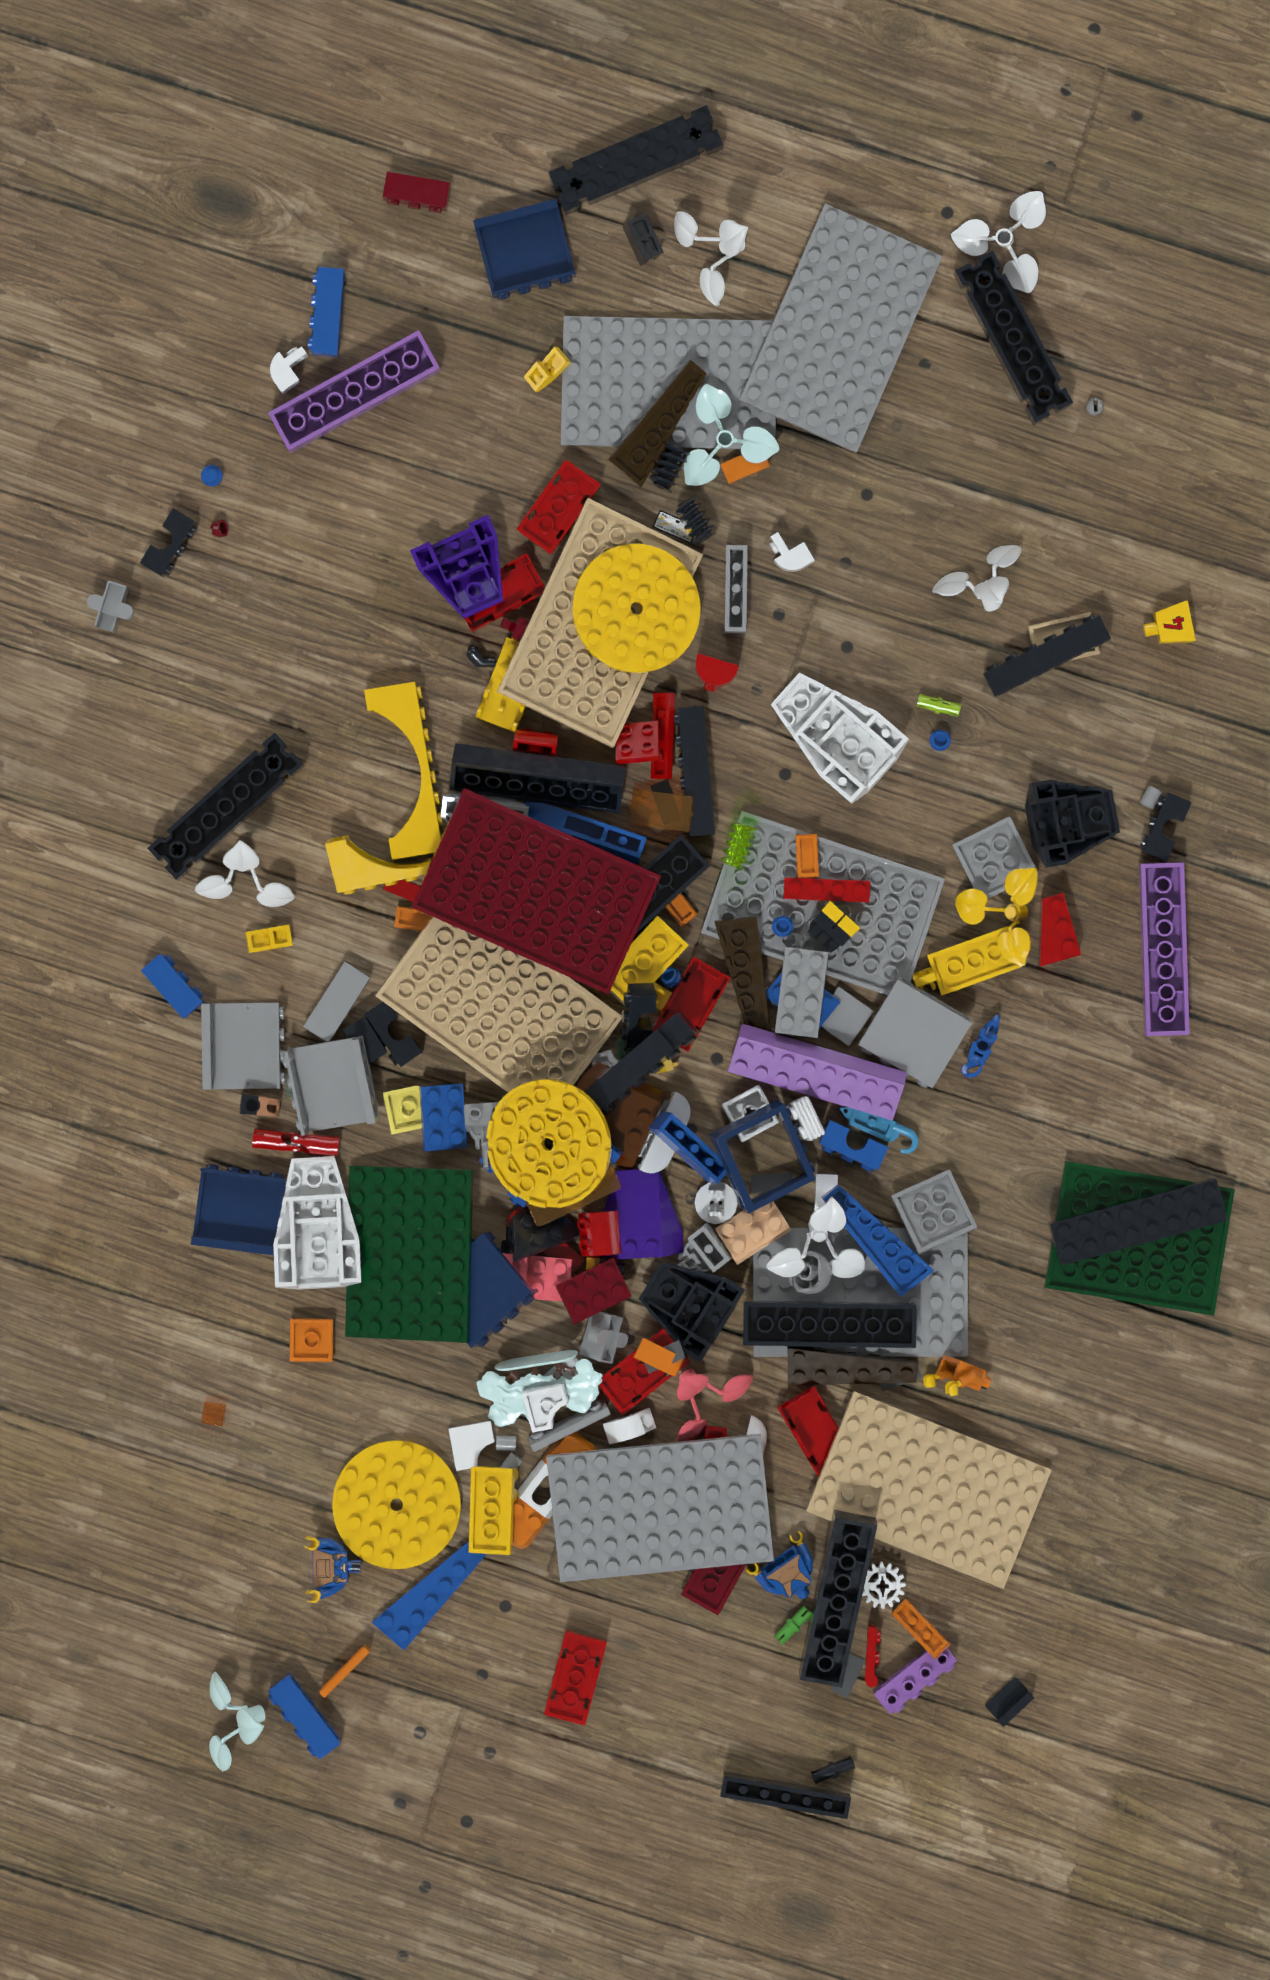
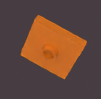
[290,1318,334,1362]

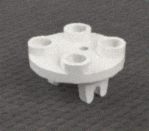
[695,1182,737,1224]

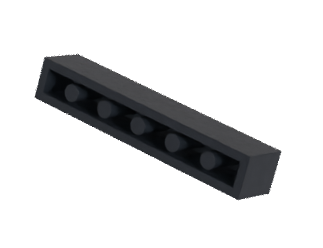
[983,614,1111,698]
[674,706,715,837]
[720,1771,851,1819]

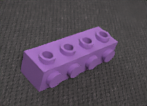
[873,1648,957,1714]

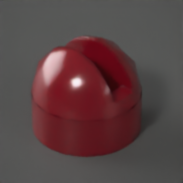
[210,520,228,538]

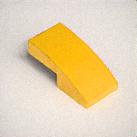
[524,347,571,392]
[245,925,293,953]

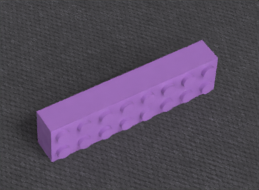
[268,330,441,454]
[1138,863,1190,1036]
[728,1024,907,1120]

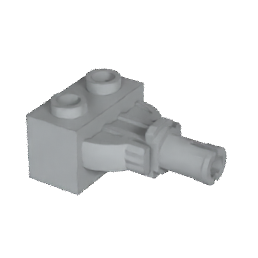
[464,1102,499,1170]
[676,1223,732,1272]

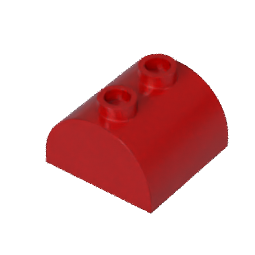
[695,653,739,692]
[513,728,559,757]
[578,1211,621,1256]

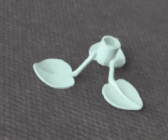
[684,384,779,486]
[209,1671,265,1772]

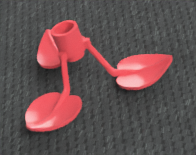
[676,1368,753,1442]

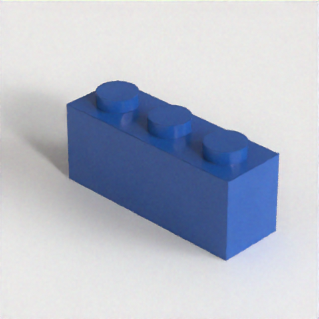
[141,954,204,1019]

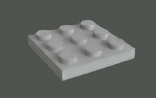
[952,816,1039,899]
[891,1169,977,1255]

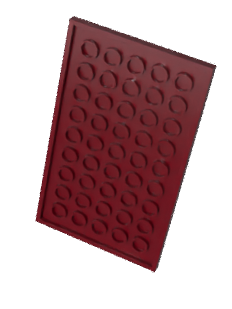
[411,788,661,994]

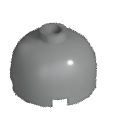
[789,1251,832,1294]

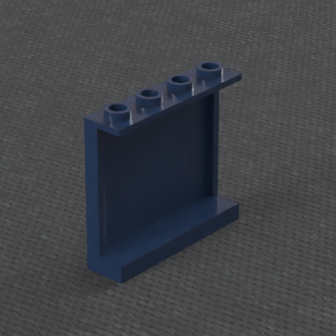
[473,199,576,300]
[191,1164,287,1256]
[467,1232,538,1348]

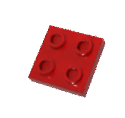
[616,720,660,765]

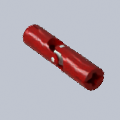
[252,1129,340,1156]

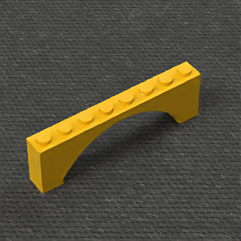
[364,682,443,860]
[325,835,432,895]

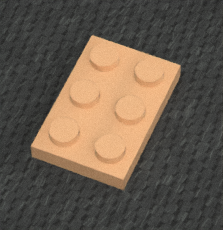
[715,1201,792,1265]

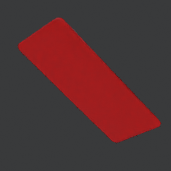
[383,879,420,902]

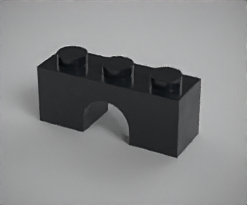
[140,508,198,578]
[1140,792,1192,862]
[620,983,657,1048]
[365,1002,423,1067]

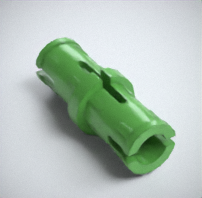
[774,1605,811,1645]

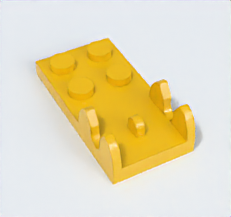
[476,637,526,733]
[611,916,689,1002]
[927,926,1023,995]
[469,1466,519,1555]

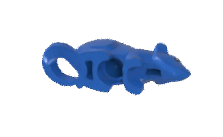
[961,1014,1000,1078]

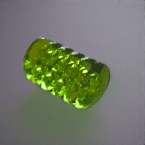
[721,823,758,870]

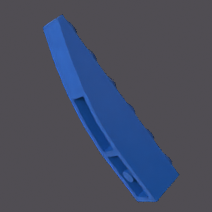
[523,801,647,865]

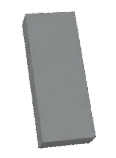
[303,962,371,1042]

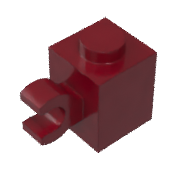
[500,618,529,642]

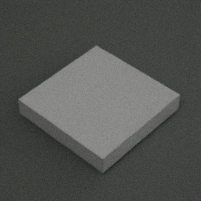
[821,986,874,1046]

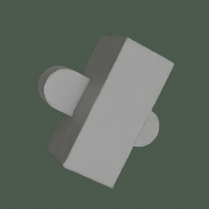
[87,580,134,633]
[579,1311,628,1364]

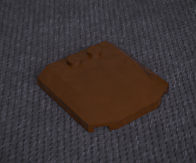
[576,1062,667,1170]

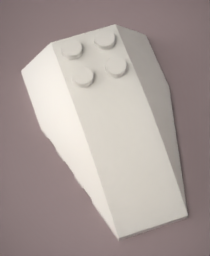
[771,673,909,804]
[273,1156,361,1290]

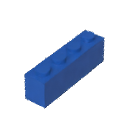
[308,267,345,357]
[648,1111,726,1184]
[268,1673,342,1759]

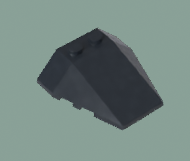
[1025,779,1120,868]
[639,1262,745,1362]

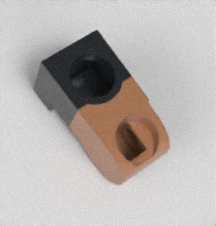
[239,1094,281,1116]

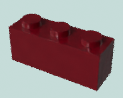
[382,171,451,214]

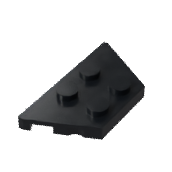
[510,1207,580,1262]

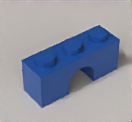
[819,1120,889,1172]

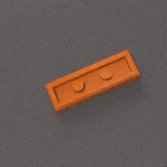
[891,1598,951,1659]
[319,1644,371,1698]

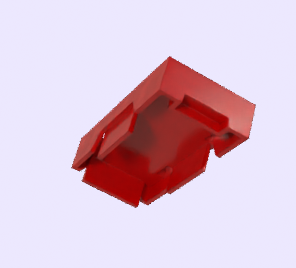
[516,460,601,556]
[465,553,545,633]
[653,957,731,1052]
[599,1328,690,1415]
[777,1385,838,1477]
[544,1629,607,1726]

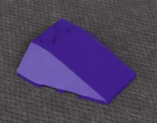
[410,515,503,619]
[598,1169,684,1259]

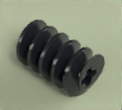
[649,444,690,493]
[675,495,718,544]

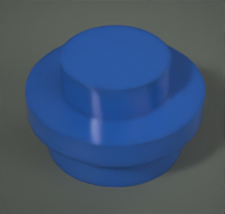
[201,465,223,487]
[929,730,951,751]
[772,916,793,937]
[661,967,682,988]

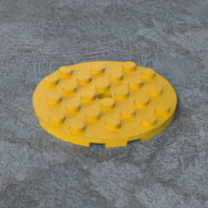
[572,544,701,673]
[486,1079,611,1208]
[332,1440,461,1569]

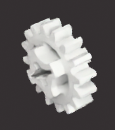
[862,1561,906,1609]

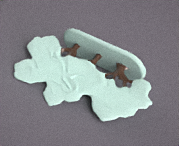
[476,1350,603,1427]

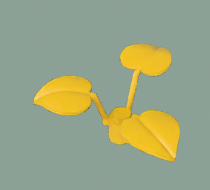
[955,868,1038,966]

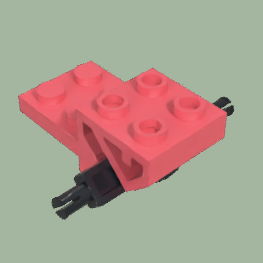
[501,1227,573,1324]

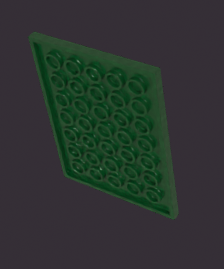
[1044,1161,1235,1316]
[345,1165,474,1343]

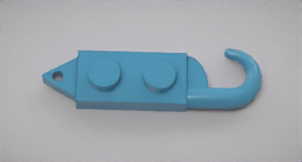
[840,1107,919,1154]

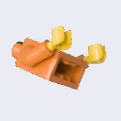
[923,1355,991,1396]

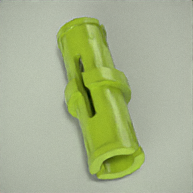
[916,694,961,717]

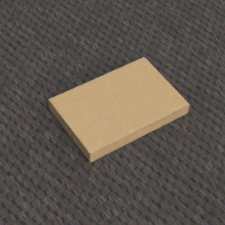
[1028,612,1100,661]

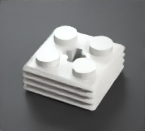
[722,1085,779,1142]
[788,1096,825,1141]

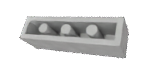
[724,545,748,634]

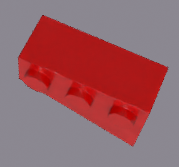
[1038,893,1081,967]

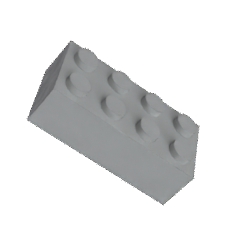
[775,947,828,1038]

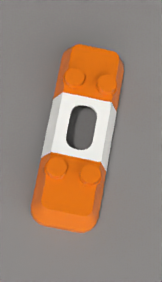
[513,1431,597,1549]

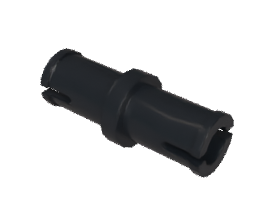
[811,1756,856,1784]

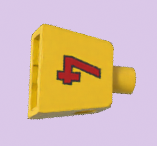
[1143,601,1196,644]

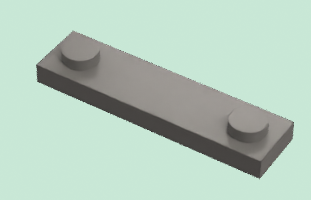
[528,1399,611,1452]

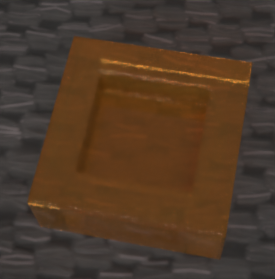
[201,1401,226,1426]

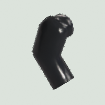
[466,645,495,667]

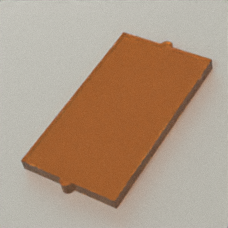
[629,789,693,832]

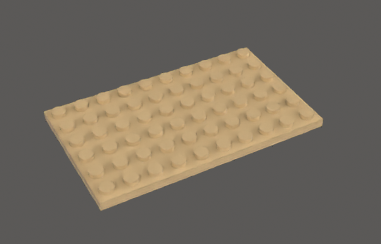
[497,498,703,748]
[375,917,622,1093]
[805,1391,1052,1589]

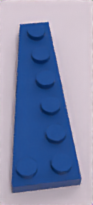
[821,1184,934,1297]
[372,1541,486,1650]

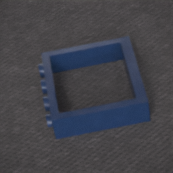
[709,1100,816,1214]

